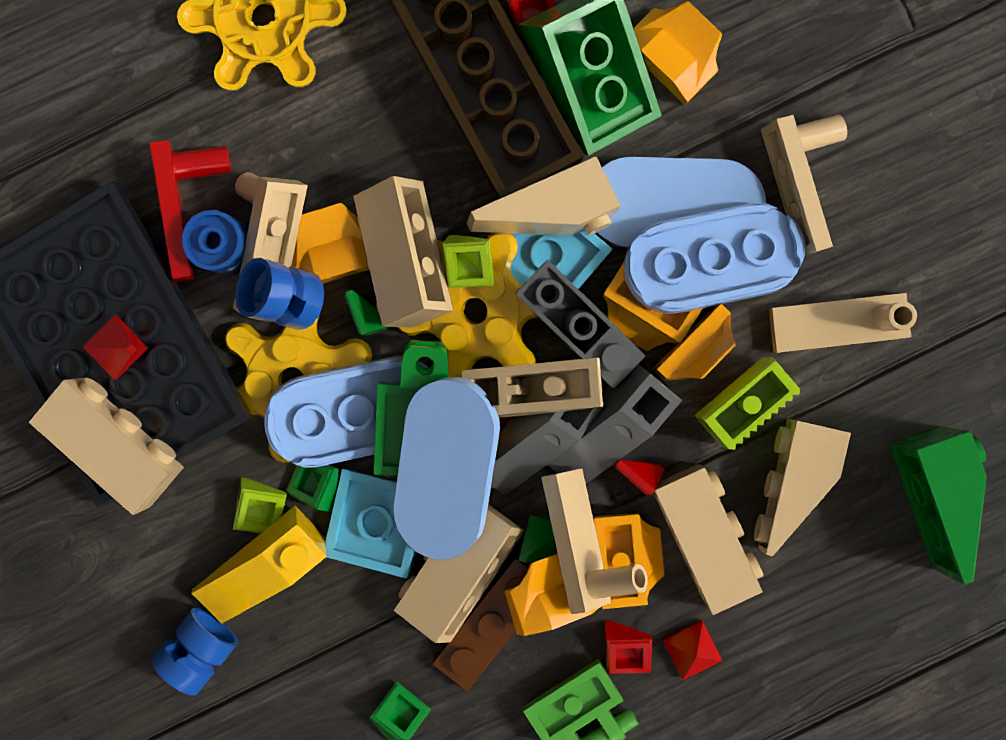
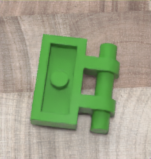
[523,659,639,740]

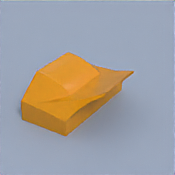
[633,1,722,105]
[291,203,369,284]
[603,262,703,352]
[652,304,735,381]
[593,513,664,609]
[505,553,600,636]

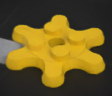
[177,0,347,91]
[398,233,537,378]
[225,314,372,463]

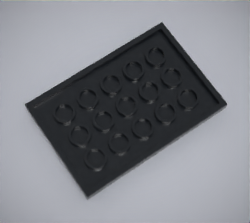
[0,181,253,507]

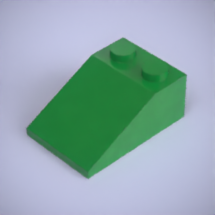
[518,0,662,156]
[889,426,987,585]

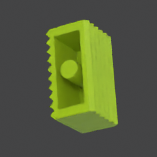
[695,357,800,450]

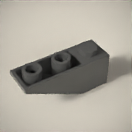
[515,260,645,389]
[547,364,682,484]
[491,401,606,495]

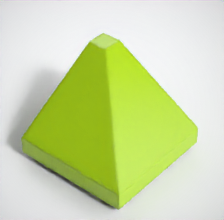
[443,235,495,288]
[233,477,287,533]

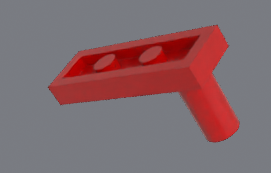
[150,140,232,282]

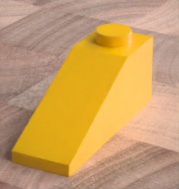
[191,505,327,624]

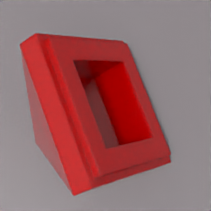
[662,620,723,680]

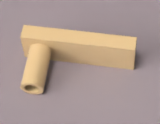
[761,114,847,255]
[233,172,308,313]
[768,293,917,353]
[541,468,648,614]

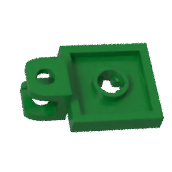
[374,340,448,476]

